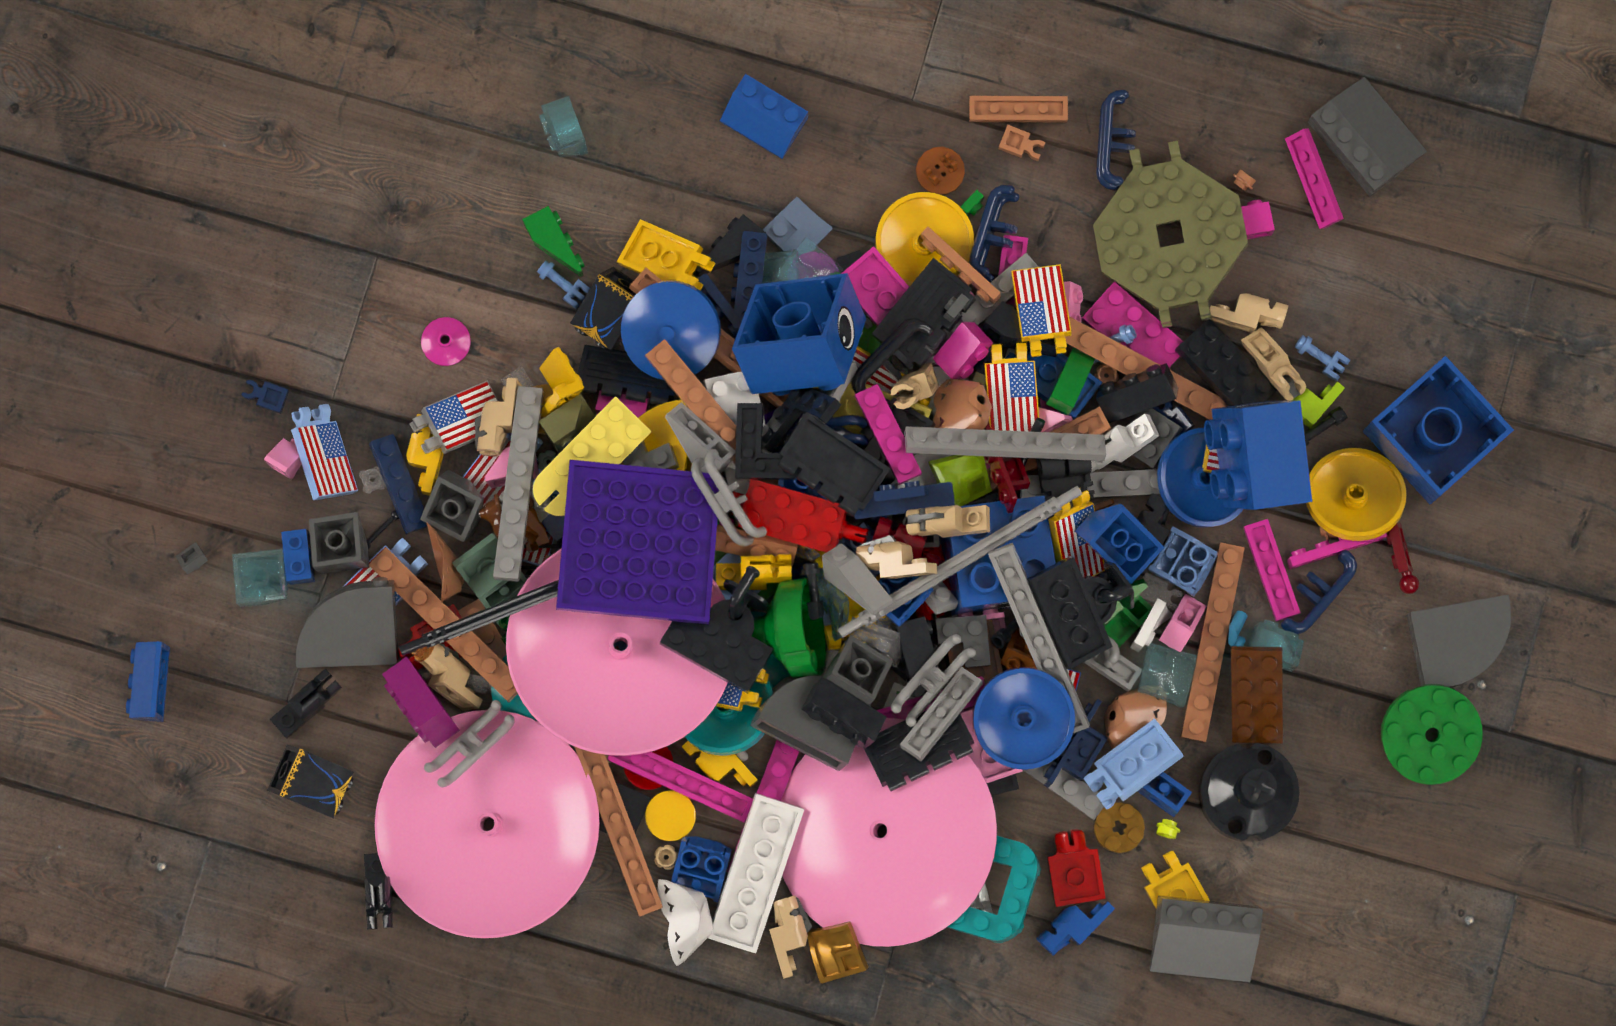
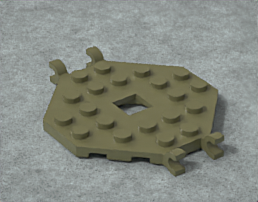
[1093,141,1248,328]

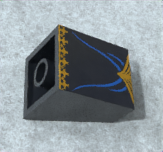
[570,267,636,350]
[267,744,354,819]

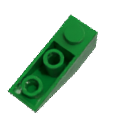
[522,206,585,277]

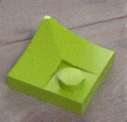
[928,455,992,506]

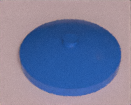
[621,280,721,380]
[1157,428,1243,528]
[973,667,1075,769]

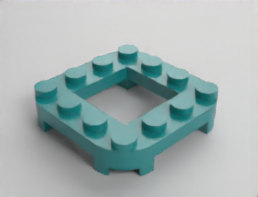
[946,836,1041,943]

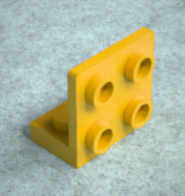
[540,347,584,417]

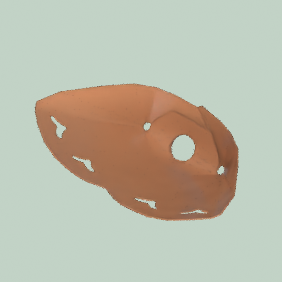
[933,379,992,430]
[427,522,464,603]
[1104,686,1167,749]

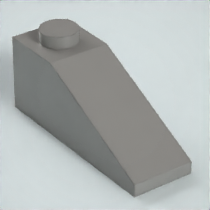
[665,402,736,473]
[822,544,893,615]

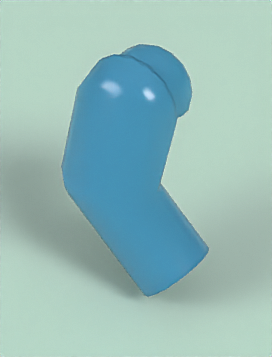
[1228,611,1248,647]

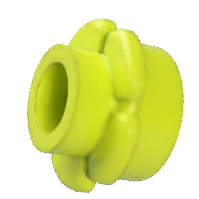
[1156,819,1180,839]

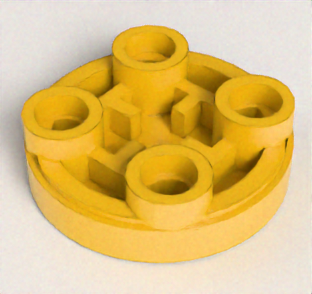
[645,791,696,841]

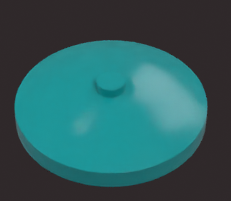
[685,680,774,756]

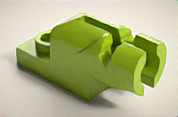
[1291,382,1345,429]

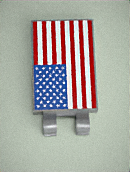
[409,380,498,454]

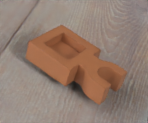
[998,125,1045,161]

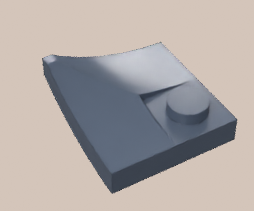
[763,197,833,262]

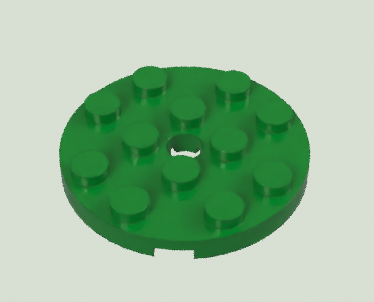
[1381,684,1483,785]

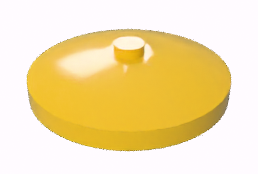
[875,192,974,287]
[1306,448,1407,541]

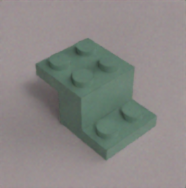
[452,533,527,630]

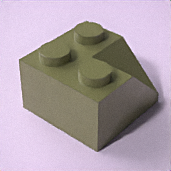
[539,394,595,454]

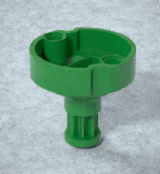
[752,578,827,679]

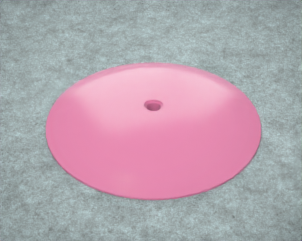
[506,549,730,756]
[375,710,600,938]
[781,718,997,947]

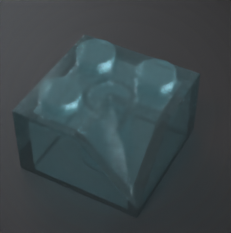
[539,96,588,157]
[232,549,288,607]
[1247,620,1304,672]

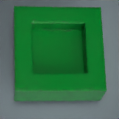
[960,190,984,217]

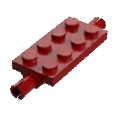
[732,479,869,553]

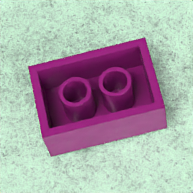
[382,657,460,748]

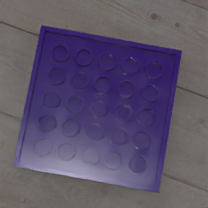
[556,460,719,624]

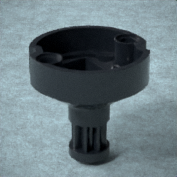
[1198,743,1300,842]

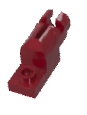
[872,517,945,566]

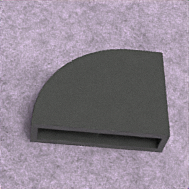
[296,577,399,668]
[1406,594,1511,688]
[750,676,872,771]

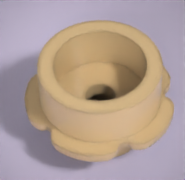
[654,845,678,870]

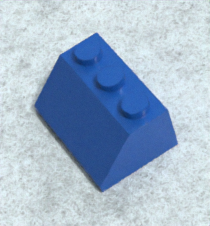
[720,74,808,159]
[1075,504,1165,584]
[126,641,170,722]

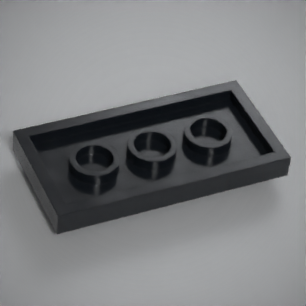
[1175,319,1277,406]

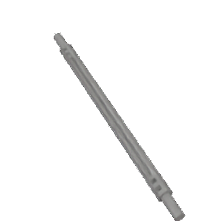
[837,486,1082,638]

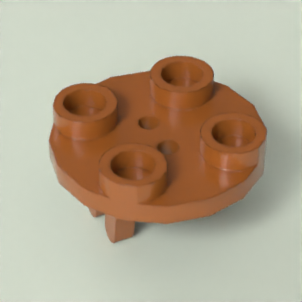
[916,147,965,195]

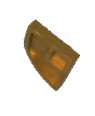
[807,921,868,983]

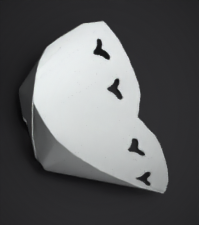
[657,879,713,966]

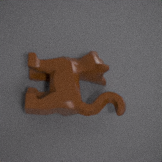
[479,494,550,553]

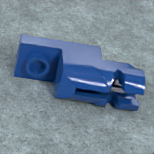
[1036,902,1115,955]

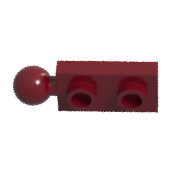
[1386,522,1419,594]

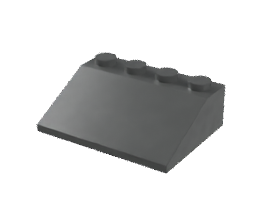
[1307,77,1427,197]
[1150,895,1263,982]

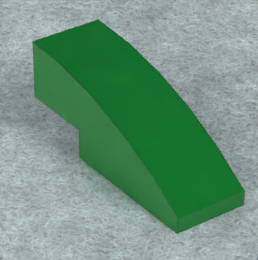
[1046,347,1095,415]

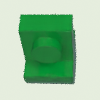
[1104,595,1153,647]

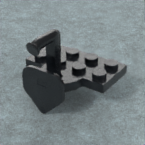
[1027,556,1134,670]
[660,566,773,694]

